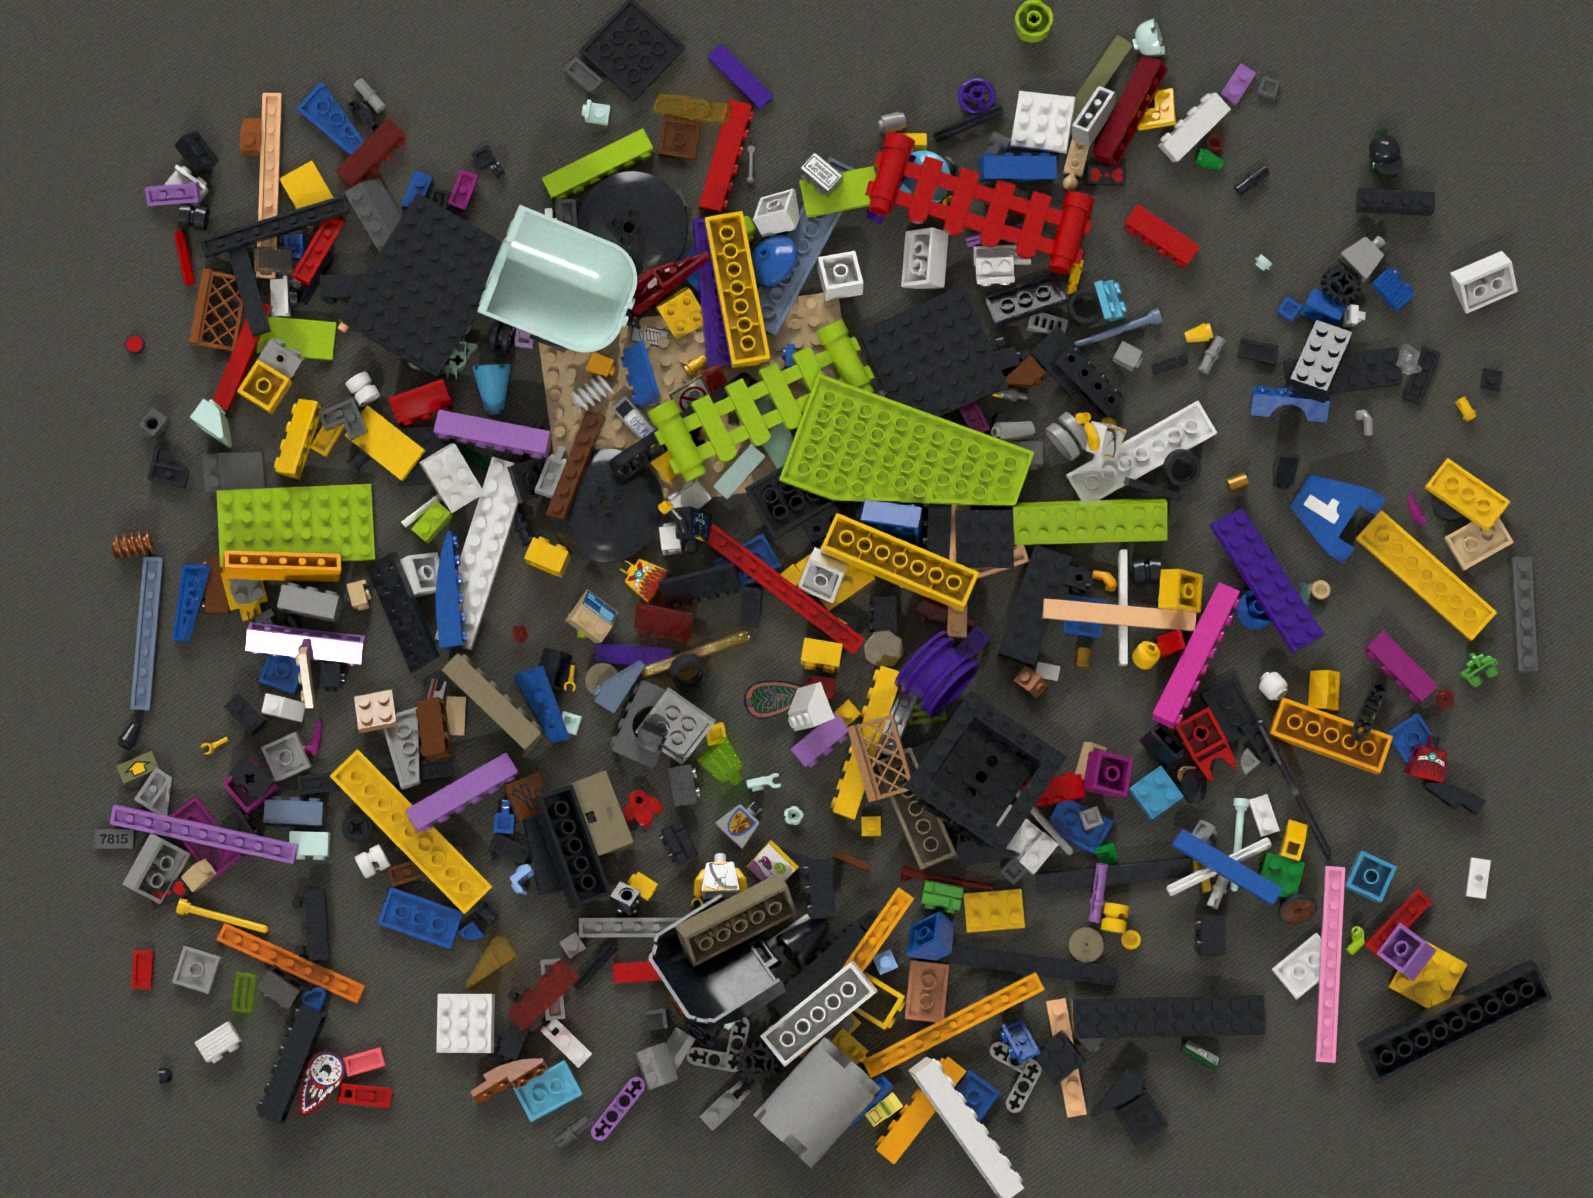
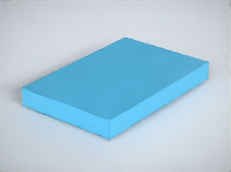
[513,1060,583,1122]

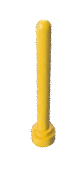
[176,898,268,933]

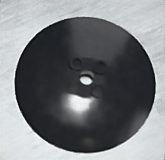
[577,171,688,275]
[549,449,663,563]

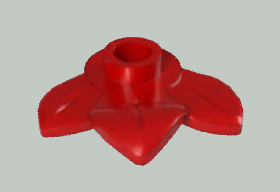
[623,790,662,827]

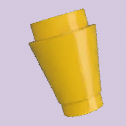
[1184,323,1214,343]

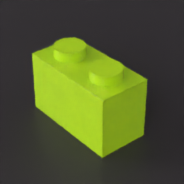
[411,500,453,544]

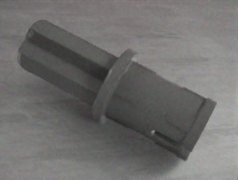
[555,1116,591,1149]

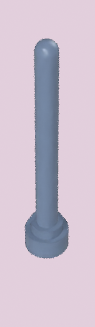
[1074,308,1163,348]

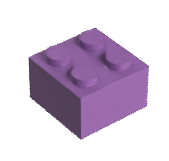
[1376,923,1437,981]

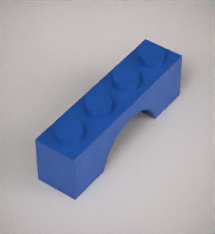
[1249,386,1330,423]

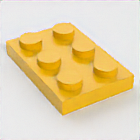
[963,889,1025,933]

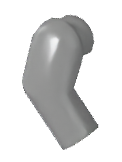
[1355,409,1373,436]

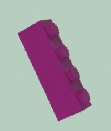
[1365,631,1438,704]

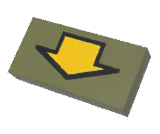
[116,751,160,784]

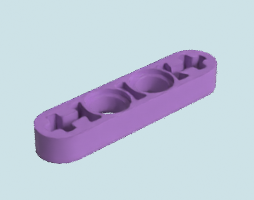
[591,1077,646,1141]

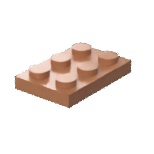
[904,960,949,1022]

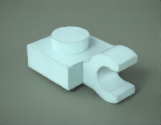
[746,773,781,792]

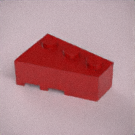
[1021,772,1085,808]

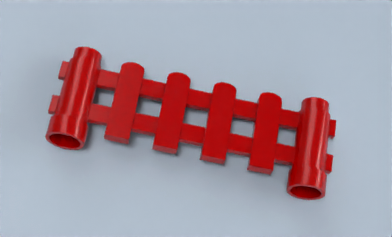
[865,132,1095,274]

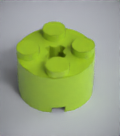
[1014,0,1053,43]

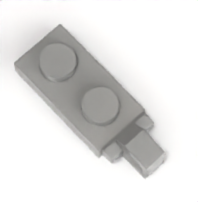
[535,446,567,499]

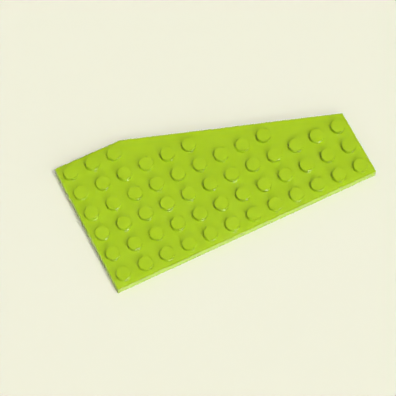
[779,373,1034,506]

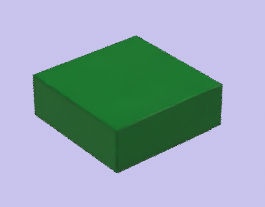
[1095,843,1118,865]

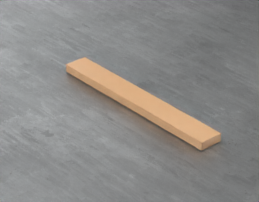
[1042,599,1196,632]

